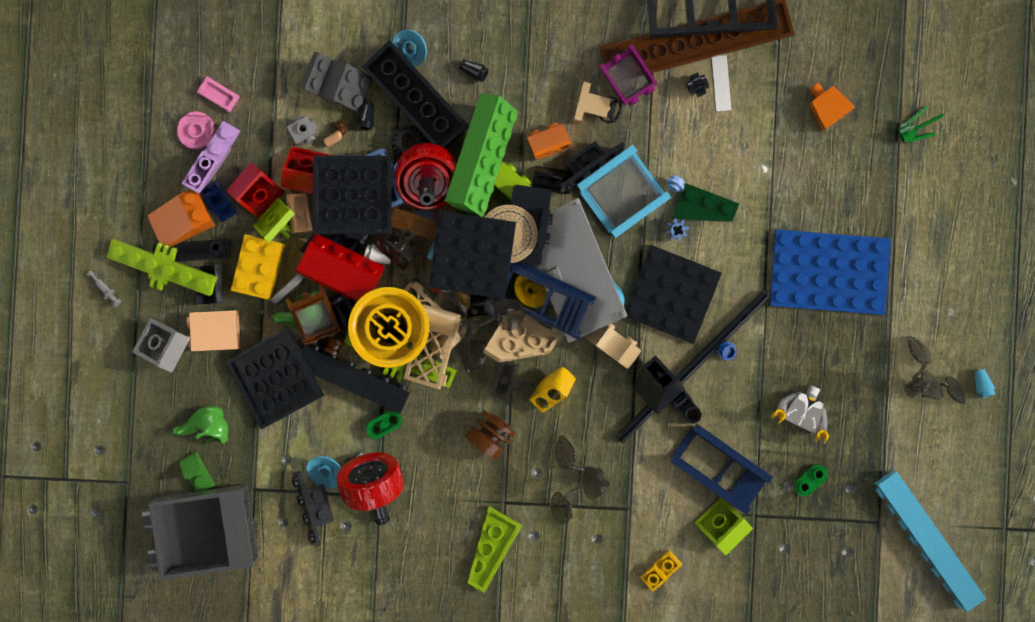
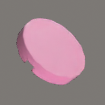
[177,111,216,150]

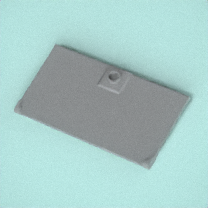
[537,198,627,343]

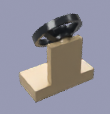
[573,82,623,123]

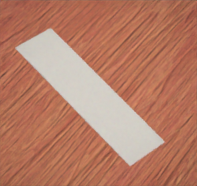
[712,55,731,111]

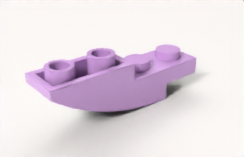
[182,121,240,194]

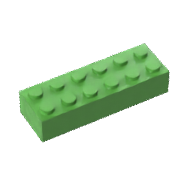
[445,93,518,217]

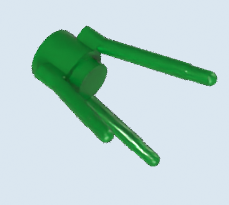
[897,106,944,144]

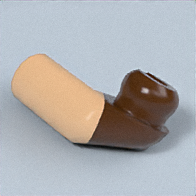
[324,121,348,147]

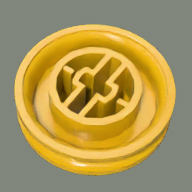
[348,287,430,368]

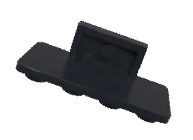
[511,185,553,266]

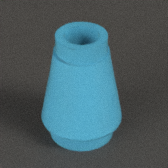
[974,369,995,399]

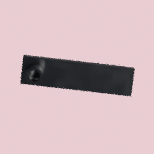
[152,239,231,262]

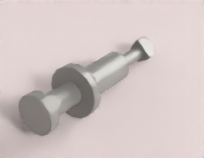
[86,271,122,307]

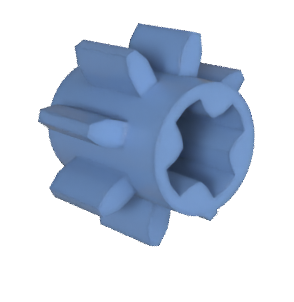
[665,217,689,242]

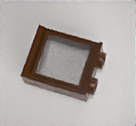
[285,285,341,346]

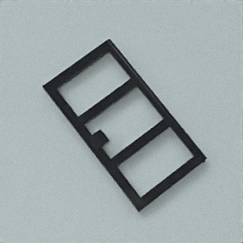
[647,0,778,38]

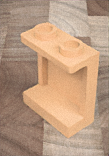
[187,310,241,351]

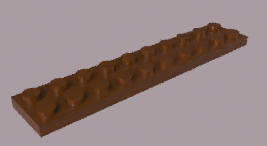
[600,0,795,85]

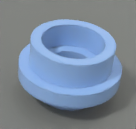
[666,175,685,192]

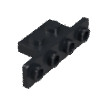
[560,141,625,193]
[291,471,334,546]

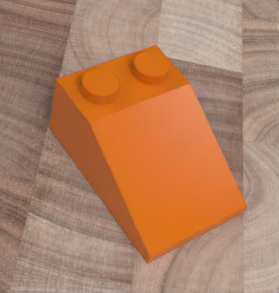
[147,189,215,248]

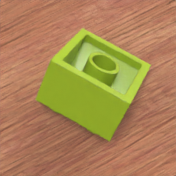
[694,497,753,555]

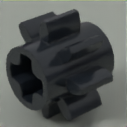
[686,72,709,98]

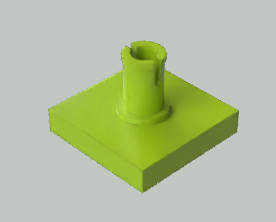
[253,198,295,242]

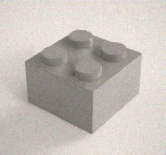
[132,318,190,372]

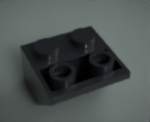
[633,355,685,414]

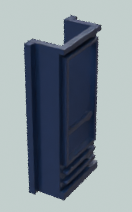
[493,262,597,339]
[670,424,773,515]

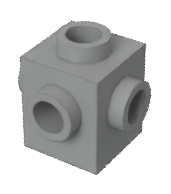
[287,115,319,146]

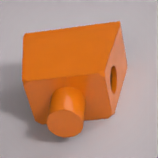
[809,82,855,132]

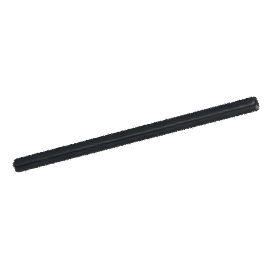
[616,290,770,443]

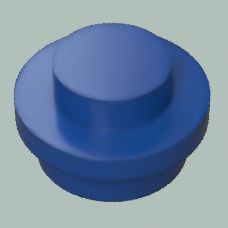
[718,341,737,361]

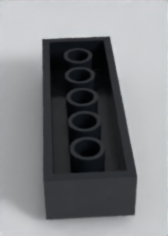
[361,40,469,149]

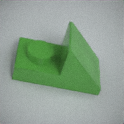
[179,452,215,491]

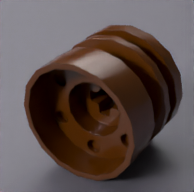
[465,410,516,460]

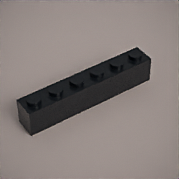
[302,344,411,414]

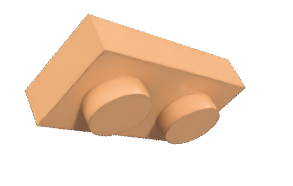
[286,193,312,233]

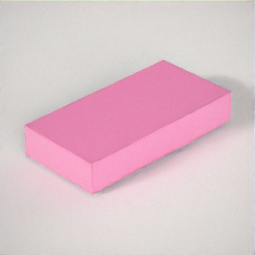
[197,76,240,113]

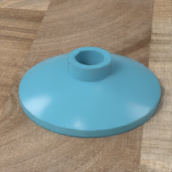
[392,30,427,67]
[306,456,341,488]

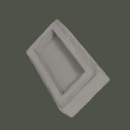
[271,274,306,305]

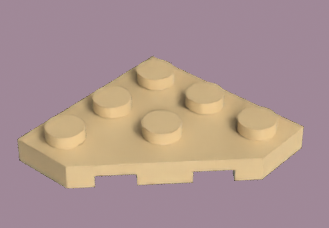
[483,307,560,362]

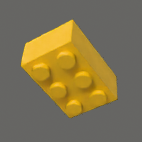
[231,234,285,300]

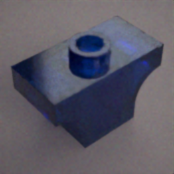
[202,180,238,223]

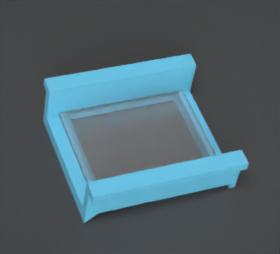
[577,145,672,238]

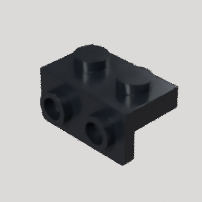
[192,264,224,305]

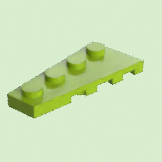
[467,506,522,593]

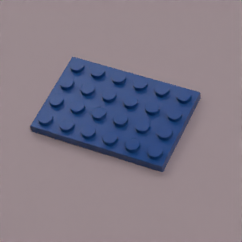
[769,229,891,315]

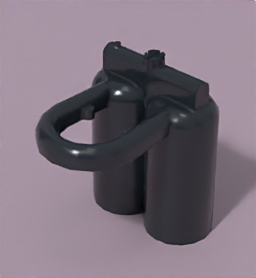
[329,293,357,330]

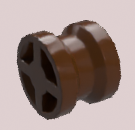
[322,336,345,357]

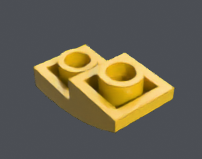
[640,550,682,592]

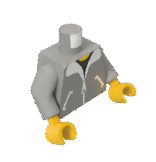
[771,385,829,444]

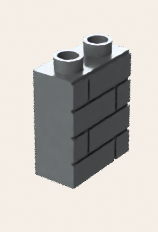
[142,484,259,580]

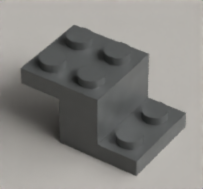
[300,52,372,113]

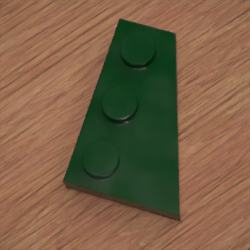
[672,183,740,222]

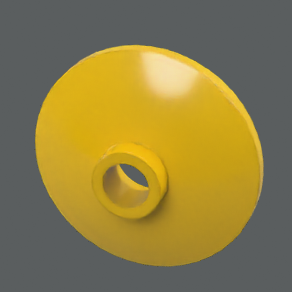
[514,275,547,308]

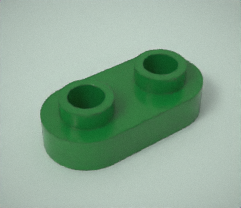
[366,410,402,439]
[793,464,828,497]

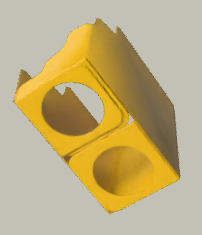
[529,367,576,413]

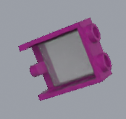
[599,45,657,107]

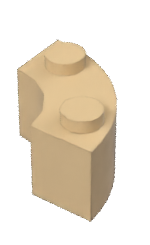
[584,324,641,369]

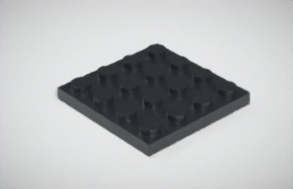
[313,155,392,234]
[428,211,517,299]
[625,245,722,344]
[226,327,325,430]

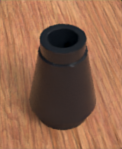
[459,59,489,82]
[356,101,375,131]

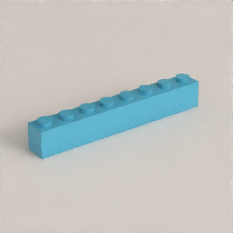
[874,470,986,612]

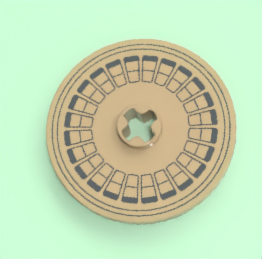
[485,205,538,263]

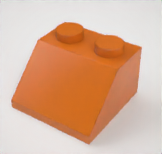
[527,123,572,161]

